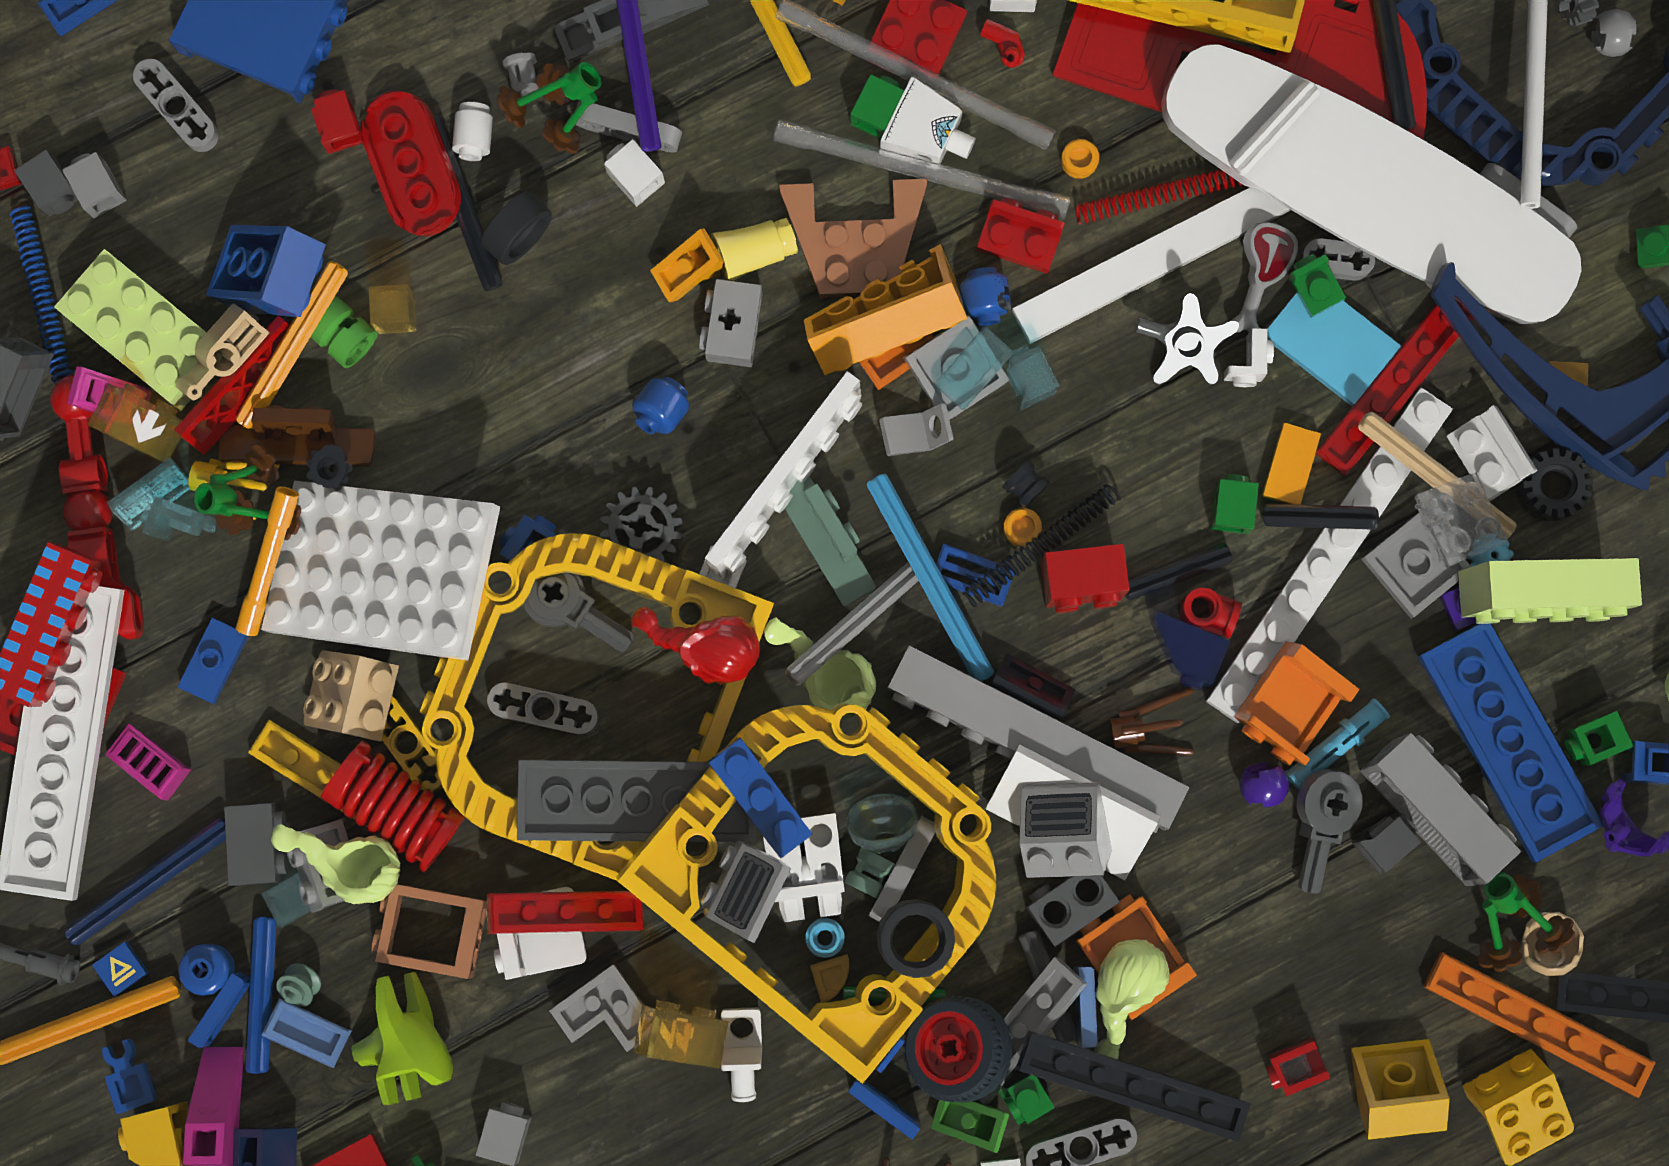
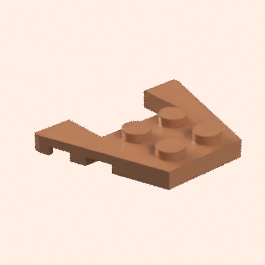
[779,179,927,298]

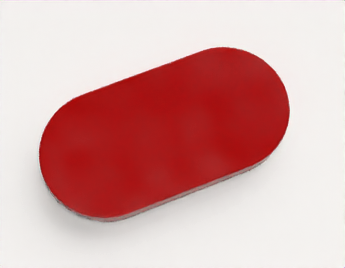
[361,90,461,236]

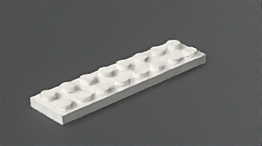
[0,586,125,901]

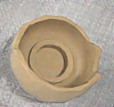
[1521,912,1584,976]

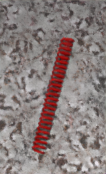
[1076,169,1242,225]

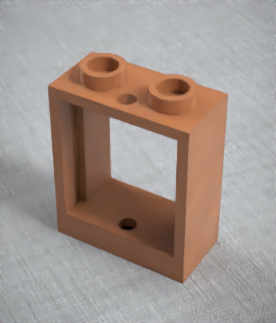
[372,884,487,979]

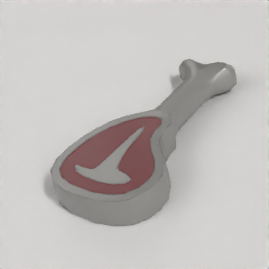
[1231,222,1298,333]

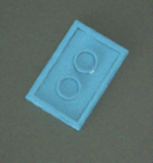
[1267,293,1401,406]

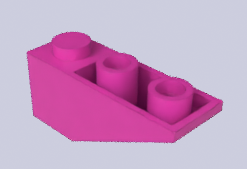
[183,1047,244,1166]

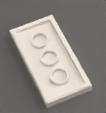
[986,744,1160,880]

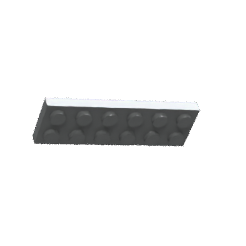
[517,759,756,842]

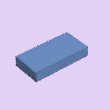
[1073,966,1098,1048]
[261,998,351,1068]

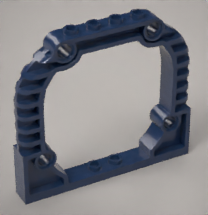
[1396,0,1669,186]

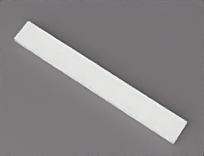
[1012,187,1291,344]

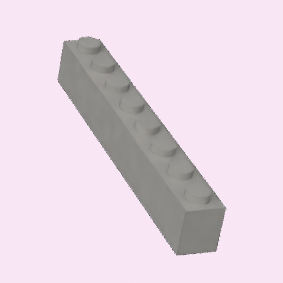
[888,646,1189,833]

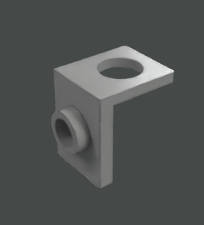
[879,403,953,456]

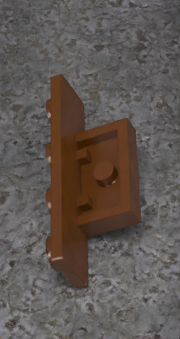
[218,405,376,467]

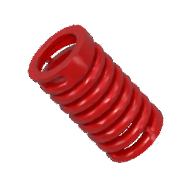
[320,741,466,872]

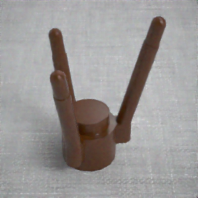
[1110,687,1194,756]

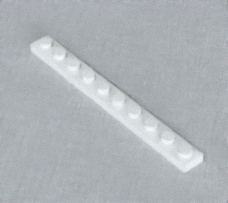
[1206,388,1453,723]

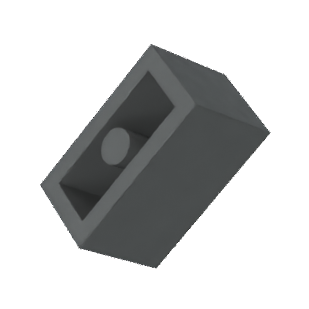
[224,803,289,886]

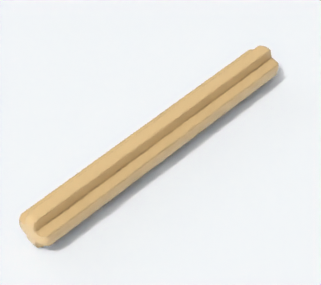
[1358,412,1517,540]

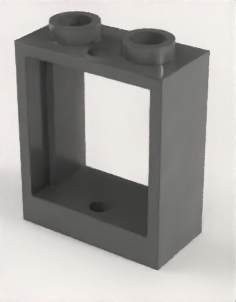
[0,337,54,441]

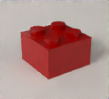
[1040,544,1130,613]

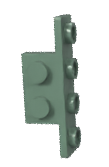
[785,476,876,607]

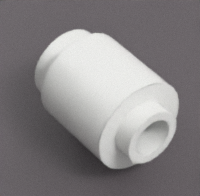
[452,102,493,161]

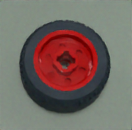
[903,996,1013,1102]

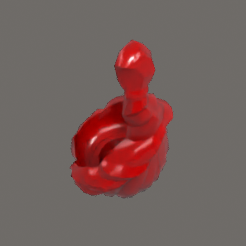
[631,607,760,685]

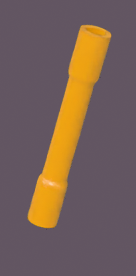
[235,487,299,636]

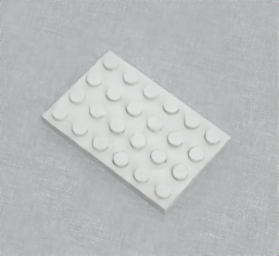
[261,481,500,661]

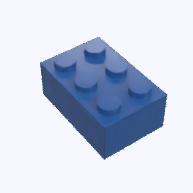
[206,225,326,317]

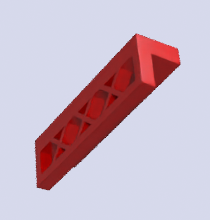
[174,315,290,455]

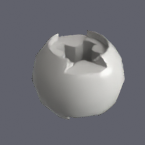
[1591,8,1636,57]

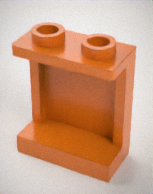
[1234,641,1359,766]
[1075,894,1197,1020]

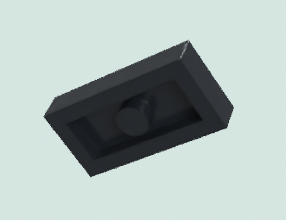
[990,653,1076,722]

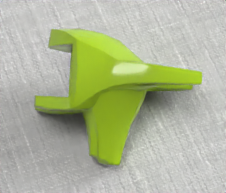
[351,972,454,1105]

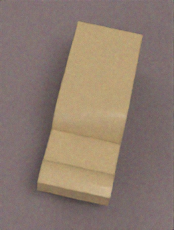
[175,304,269,401]

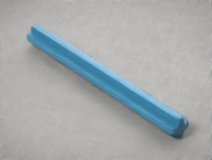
[867,474,994,682]

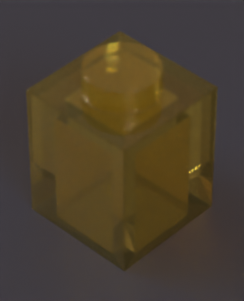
[368,284,416,334]

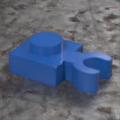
[102,1039,158,1115]

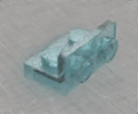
[141,496,217,542]

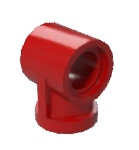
[1179,587,1242,639]

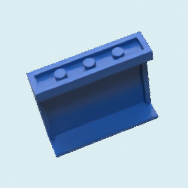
[169,0,348,104]

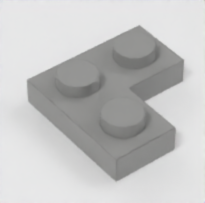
[549,964,659,1052]

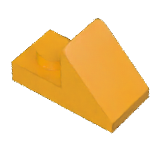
[650,228,724,302]

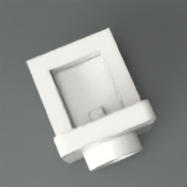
[1224,329,1274,387]

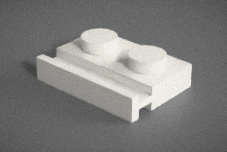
[1447,405,1538,501]

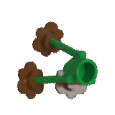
[497,62,601,154]
[194,444,301,540]
[1478,872,1575,972]

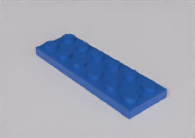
[1418,624,1603,863]

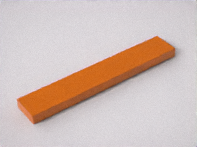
[1423,952,1656,1098]

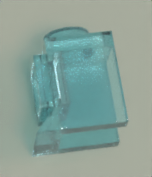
[1005,345,1060,412]

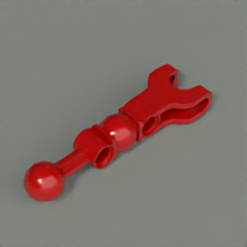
[50,375,144,640]

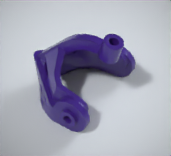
[1600,779,1669,857]

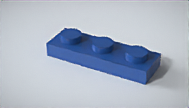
[707,737,813,859]

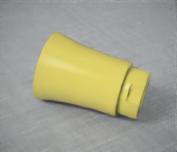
[711,218,798,281]

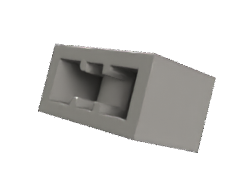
[699,279,763,368]

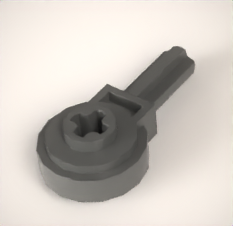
[523,572,634,652]
[1297,769,1363,894]

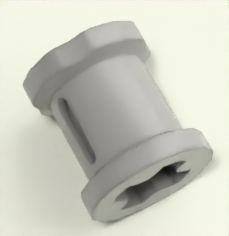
[502,53,539,96]

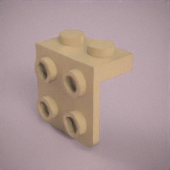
[303,650,399,742]

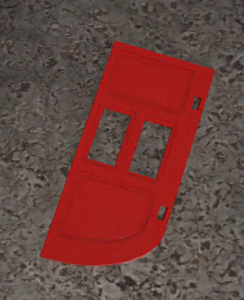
[1053,0,1427,140]

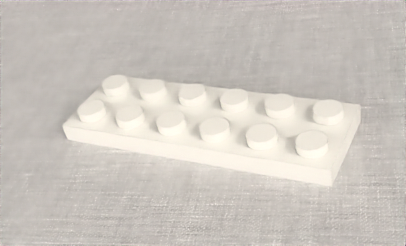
[705,371,862,579]

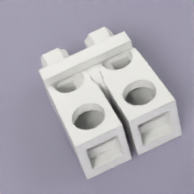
[763,813,845,922]

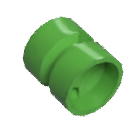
[310,296,378,368]

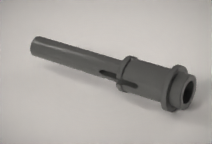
[0,943,80,985]

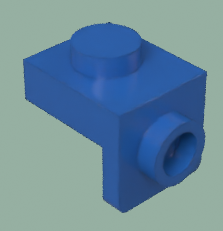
[499,515,557,561]

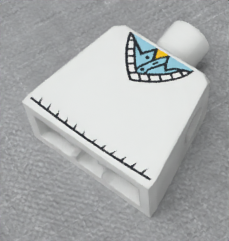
[880,77,976,167]

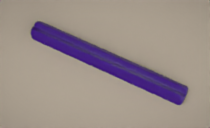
[617,0,661,152]

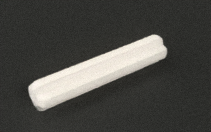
[1229,80,1320,175]

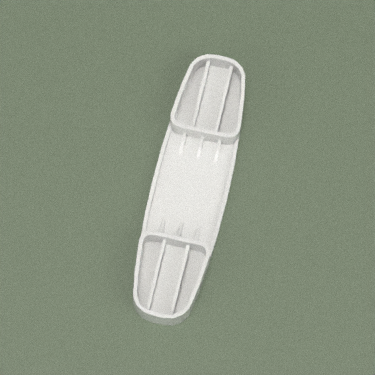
[1161,44,1582,325]

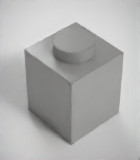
[62,152,127,218]
[476,1102,532,1166]

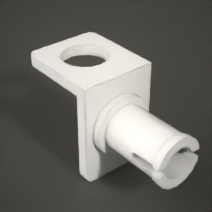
[721,1007,762,1102]

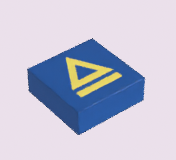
[92,942,149,997]

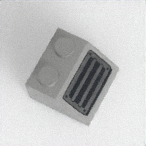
[1020,782,1112,878]
[701,840,791,943]

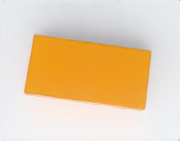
[1261,423,1321,505]

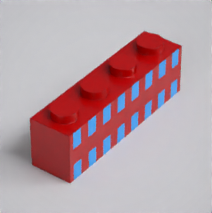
[0,542,103,707]

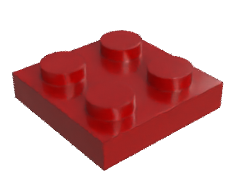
[868,0,968,81]

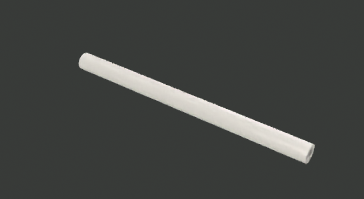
[1520,0,1548,209]

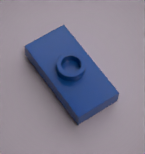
[178,618,249,704]

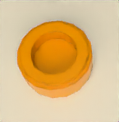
[1061,139,1099,179]
[1003,508,1042,547]

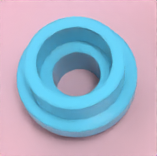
[805,918,845,958]

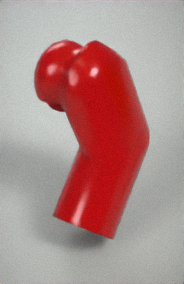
[980,19,1025,68]

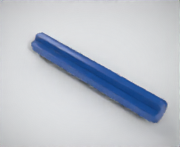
[246,917,277,1074]

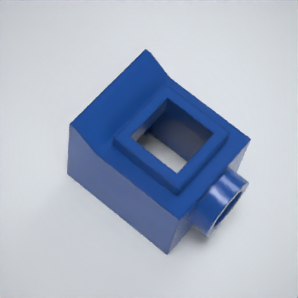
[1623,741,1669,785]

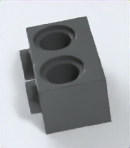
[1026,875,1119,947]

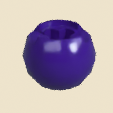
[1239,762,1290,807]

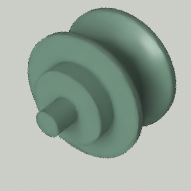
[276,963,321,1007]

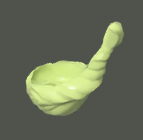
[764,617,876,720]
[271,824,400,904]
[1094,939,1170,1059]

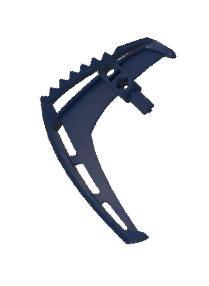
[1431,262,1669,490]

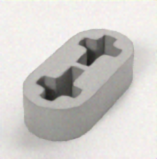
[1300,238,1375,281]

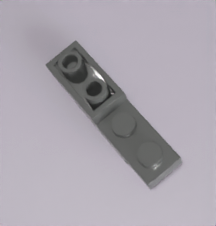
[554,0,710,62]

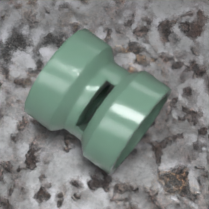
[844,847,896,899]

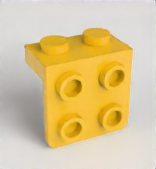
[1462,1049,1574,1166]

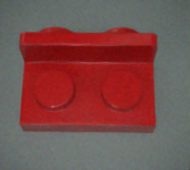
[976,198,1065,274]

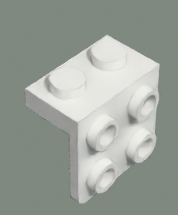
[486,887,587,980]

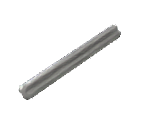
[785,562,918,686]

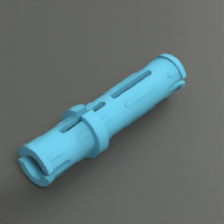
[1285,698,1390,790]

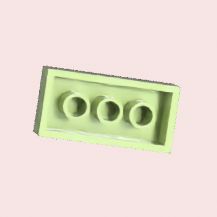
[54,249,222,411]
[1458,558,1642,624]

